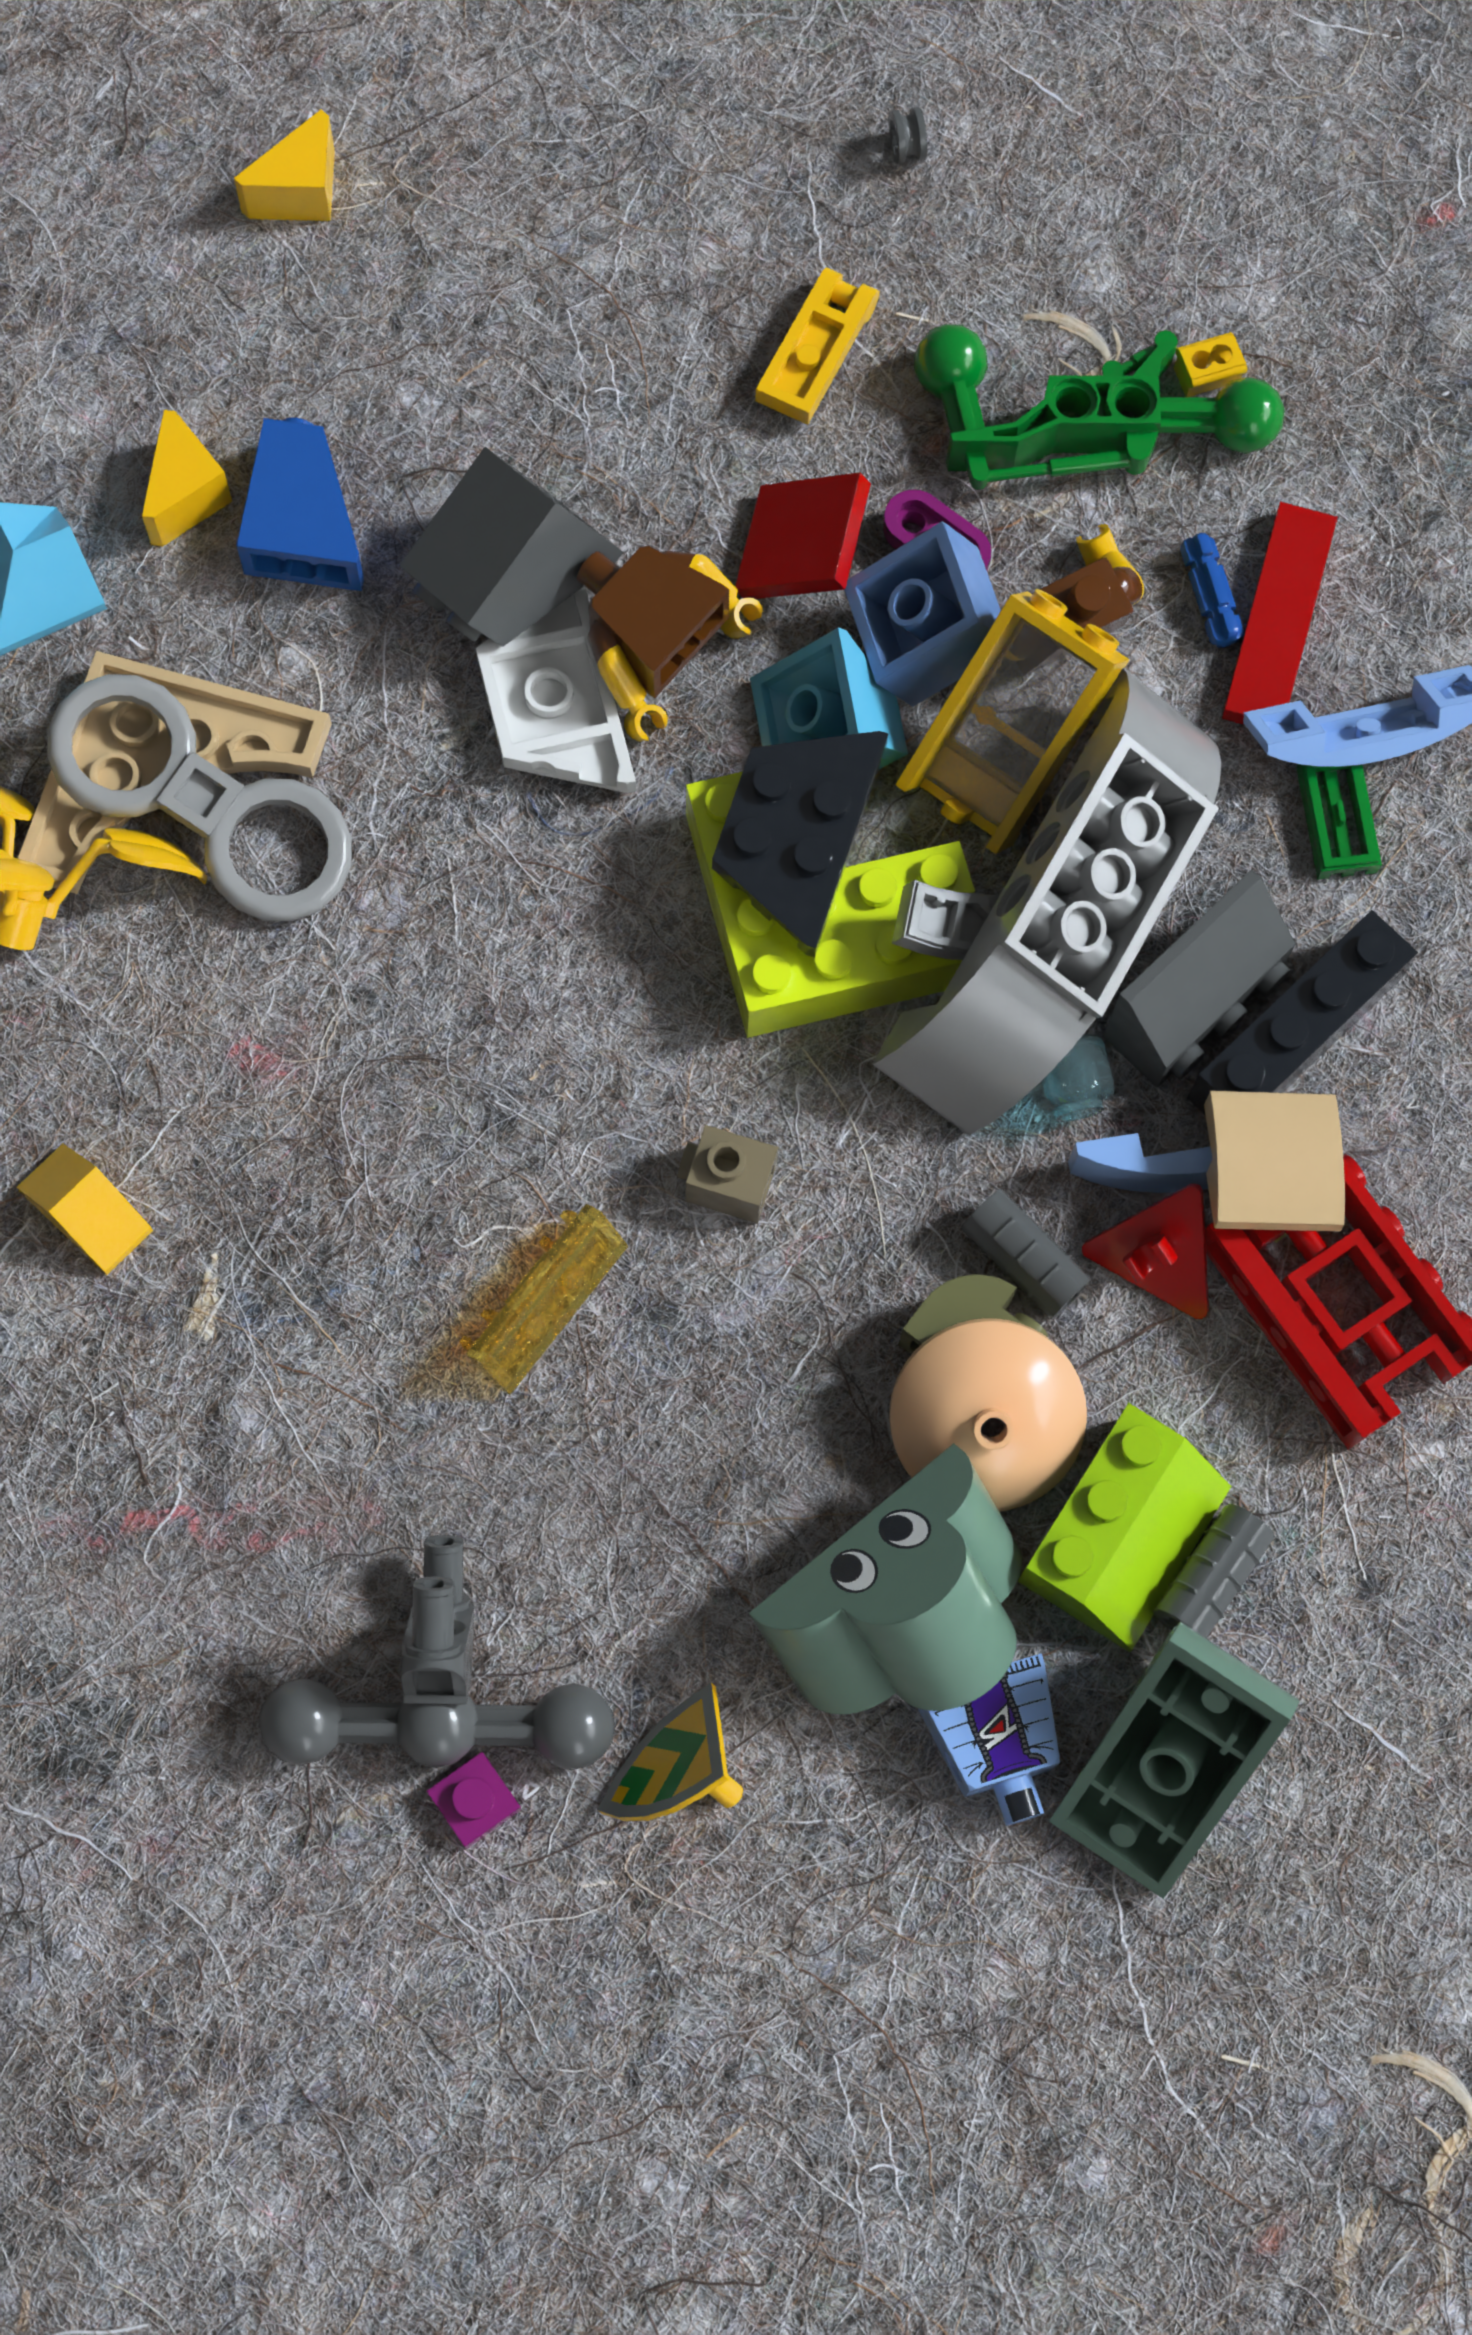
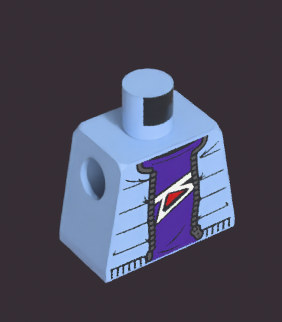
[918,1653,1060,1826]

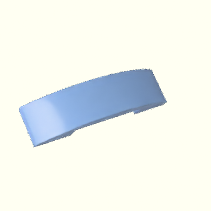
[1243,665,1472,767]
[1068,1133,1212,1193]

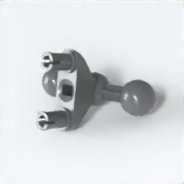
[259,1535,616,1770]

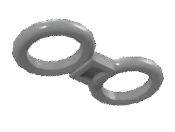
[47,674,352,921]

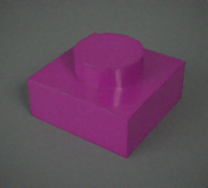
[427,1752,522,1849]

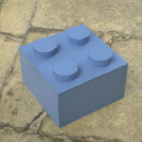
[844,521,1014,707]

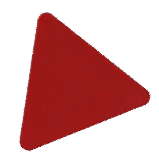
[1082,1183,1209,1319]

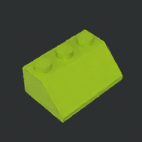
[1018,1403,1232,1652]

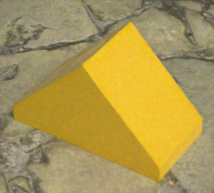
[234,109,335,221]
[142,410,232,547]
[16,1143,153,1275]

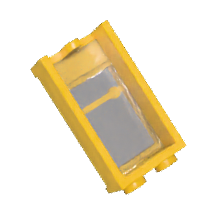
[895,589,1130,854]

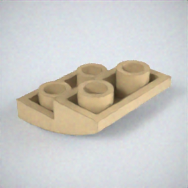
[1204,1091,1345,1231]

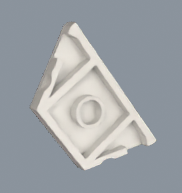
[476,586,636,793]

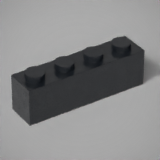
[1187,910,1418,1116]

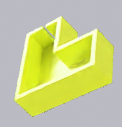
[686,772,975,1038]

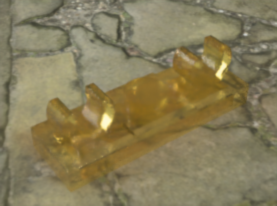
[459,1204,628,1395]

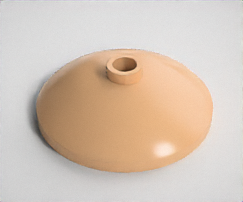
[889,1318,1087,1512]

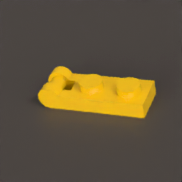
[755,267,880,425]

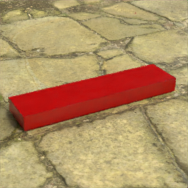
[1221,501,1338,725]

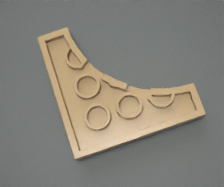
[18,651,331,894]

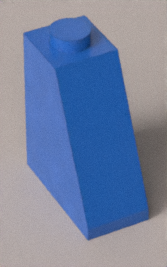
[237,417,364,591]

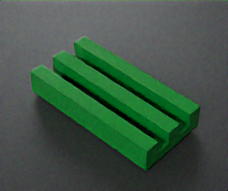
[1296,764,1382,880]

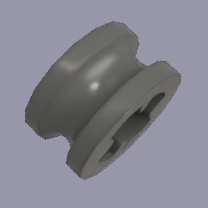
[889,106,928,164]

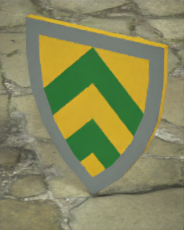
[597,1683,743,1821]

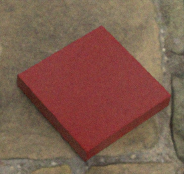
[735,472,871,599]

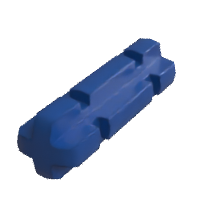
[1180,533,1244,648]

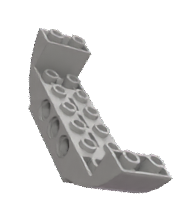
[872,668,1222,1135]

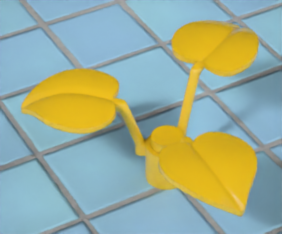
[0,786,208,950]

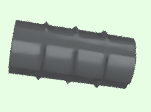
[961,1189,1092,1320]
[1153,1504,1275,1638]

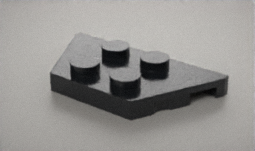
[712,731,889,957]

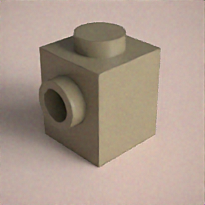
[677,1125,779,1224]

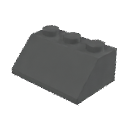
[1103,869,1296,1088]

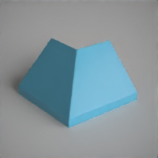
[0,502,107,656]

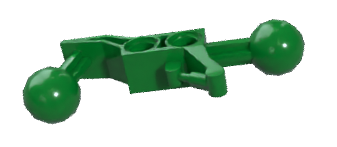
[914,324,1285,490]

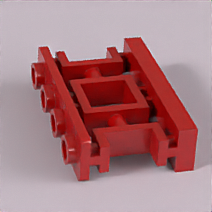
[1205,1154,1472,1450]

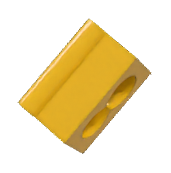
[1173,332,1247,397]

